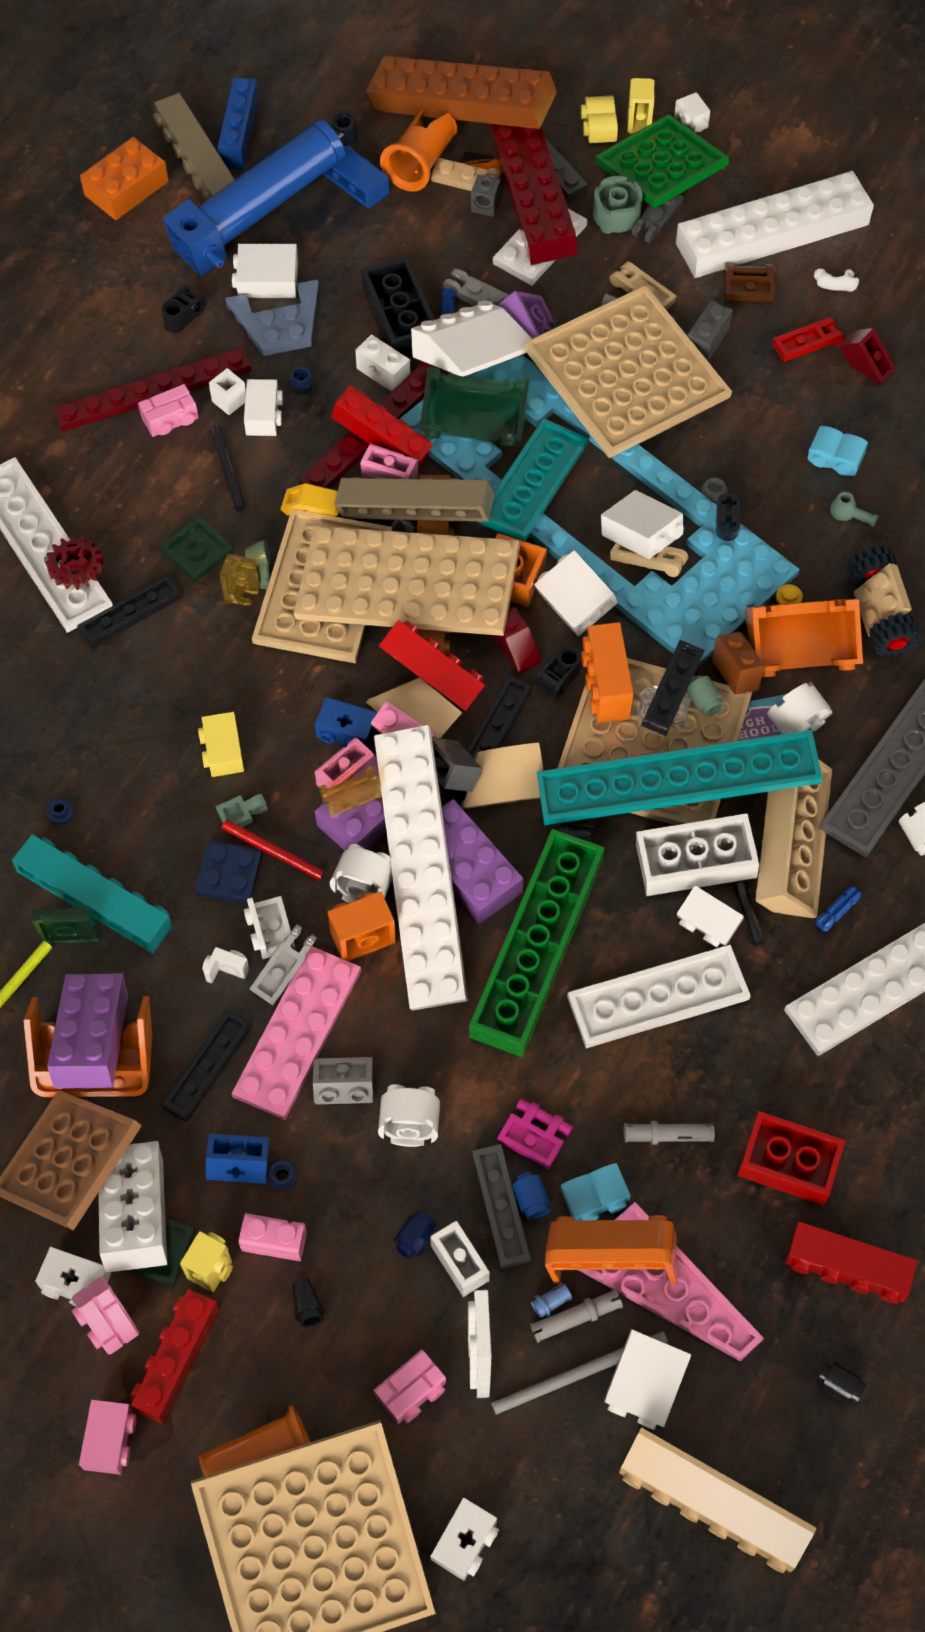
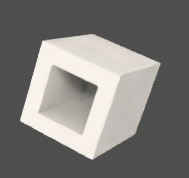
[209,368,246,415]

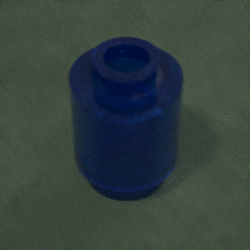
[393,1211,436,1259]

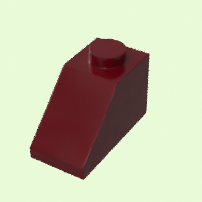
[839,328,896,384]
[491,607,541,675]

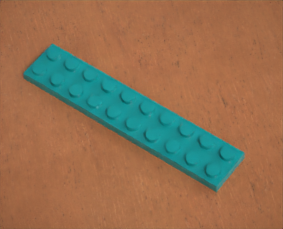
[537,730,822,825]

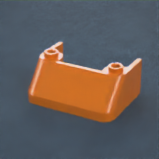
[24,996,152,1097]
[545,1215,677,1285]

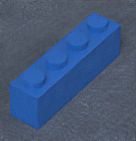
[218,77,259,169]
[323,146,389,209]

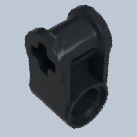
[162,286,206,333]
[535,645,581,698]

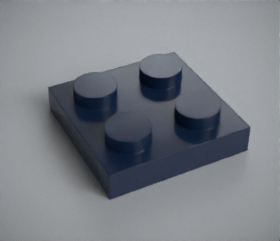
[195,840,263,904]

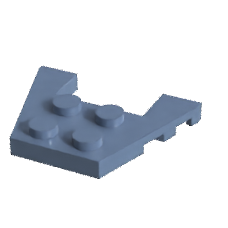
[225,280,319,356]

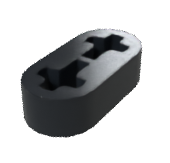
[716,493,741,541]

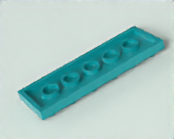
[477,418,589,542]

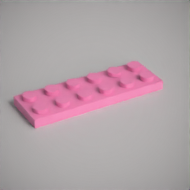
[232,946,361,1120]

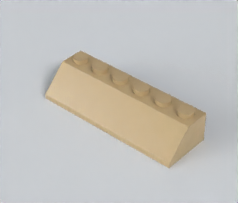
[756,759,832,918]
[619,1428,817,1573]

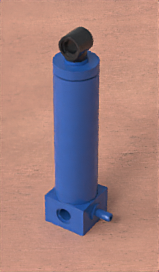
[162,111,359,277]

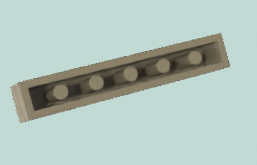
[153,93,235,201]
[335,477,495,522]

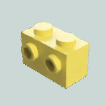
[180,1231,233,1293]

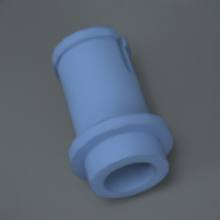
[531,1282,572,1318]

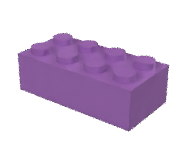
[315,755,387,850]
[442,799,524,924]
[47,973,128,1088]

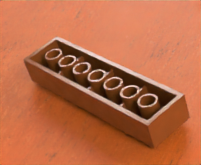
[366,56,557,129]

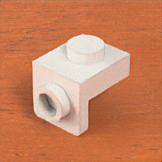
[202,947,250,984]

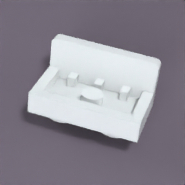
[244,896,296,959]

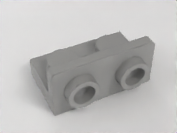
[313,1057,373,1104]

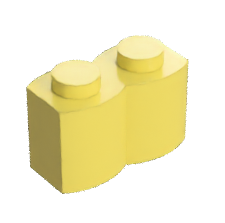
[581,96,618,143]

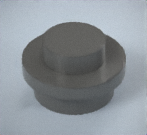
[701,478,727,503]

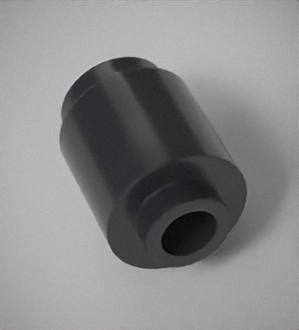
[817,1362,867,1406]

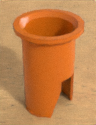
[380,109,457,191]
[198,1404,310,1476]

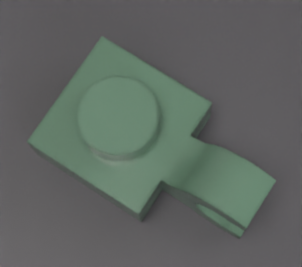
[216,794,268,833]

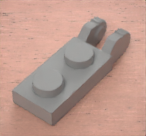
[443,269,509,306]
[249,924,317,1005]

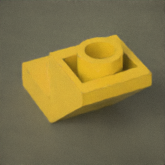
[280,483,339,516]

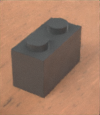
[688,301,733,361]
[432,737,482,792]

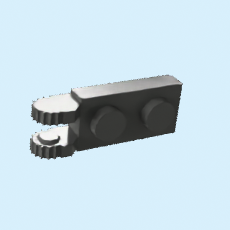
[631,195,685,243]

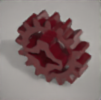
[45,535,104,590]

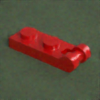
[772,317,845,362]

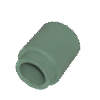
[686,675,724,716]

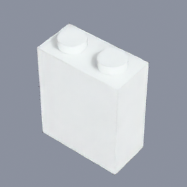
[232,244,298,298]
[601,490,684,559]
[534,551,618,637]
[604,1329,691,1430]

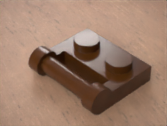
[724,263,775,302]

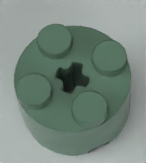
[593,176,642,234]

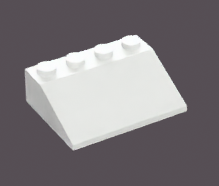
[411,301,532,377]

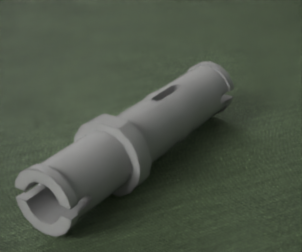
[623,1121,715,1145]
[530,1289,623,1343]

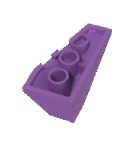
[497,291,554,339]

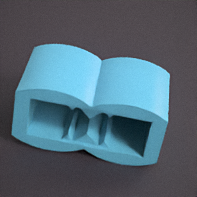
[807,426,868,476]
[560,1163,631,1221]

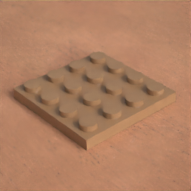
[0,1090,141,1230]

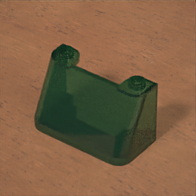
[420,367,530,448]

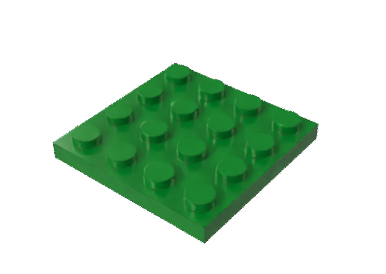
[595,114,729,208]

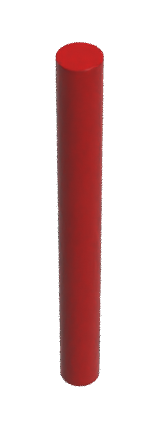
[221,819,325,881]

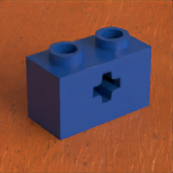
[315,697,377,749]
[206,1134,269,1184]

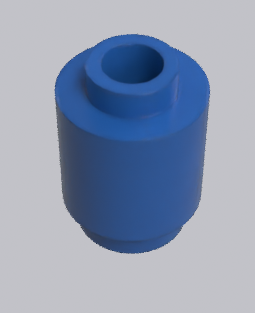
[512,1172,550,1220]

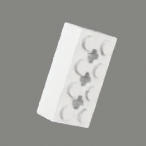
[636,814,759,896]
[99,1141,167,1273]

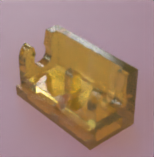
[220,553,260,606]
[319,766,382,817]

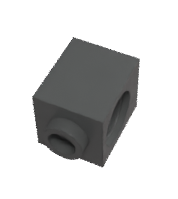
[471,174,501,217]

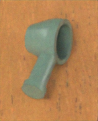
[830,492,879,527]
[245,540,271,589]

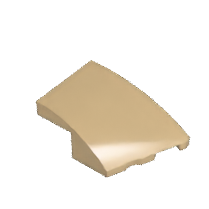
[366,678,462,738]
[461,743,544,809]

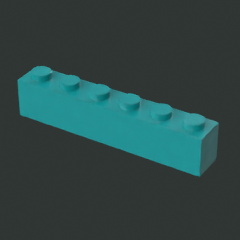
[12,835,172,954]

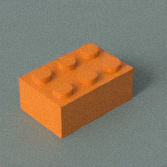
[80,137,169,220]
[581,623,633,724]

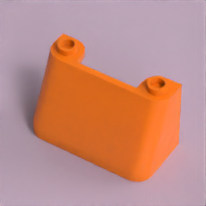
[745,599,863,677]

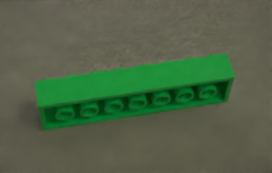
[469,829,605,1058]

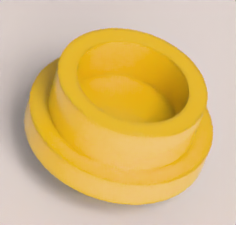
[776,584,803,604]

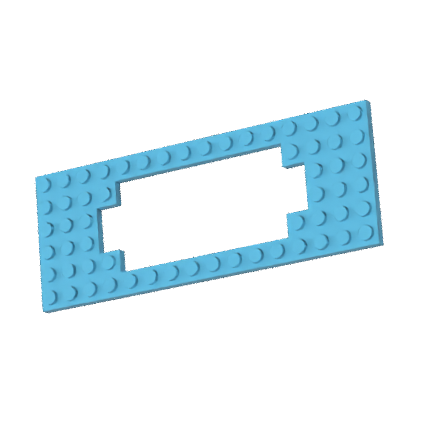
[400,355,800,670]

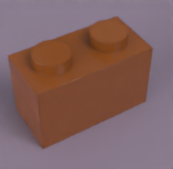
[711,632,765,695]

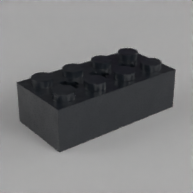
[361,257,435,358]

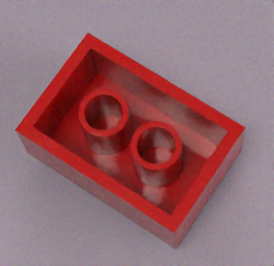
[737,1111,846,1206]

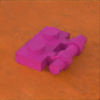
[497,1099,573,1170]

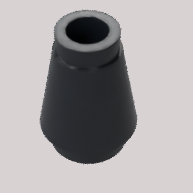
[292,1278,325,1327]

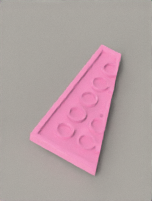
[579,1202,764,1361]

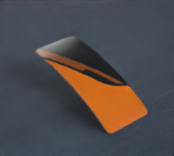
[459,152,502,173]

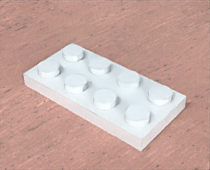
[493,209,587,286]

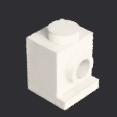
[674,92,710,133]

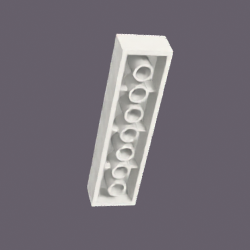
[676,171,874,278]

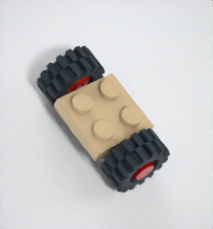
[847,545,922,657]

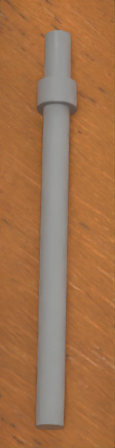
[491,1331,668,1415]

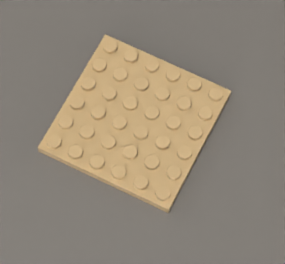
[524,285,732,458]
[557,658,752,825]
[191,1420,435,1632]

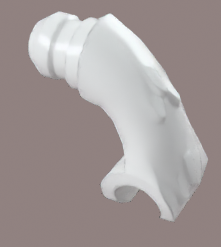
[814,268,859,291]

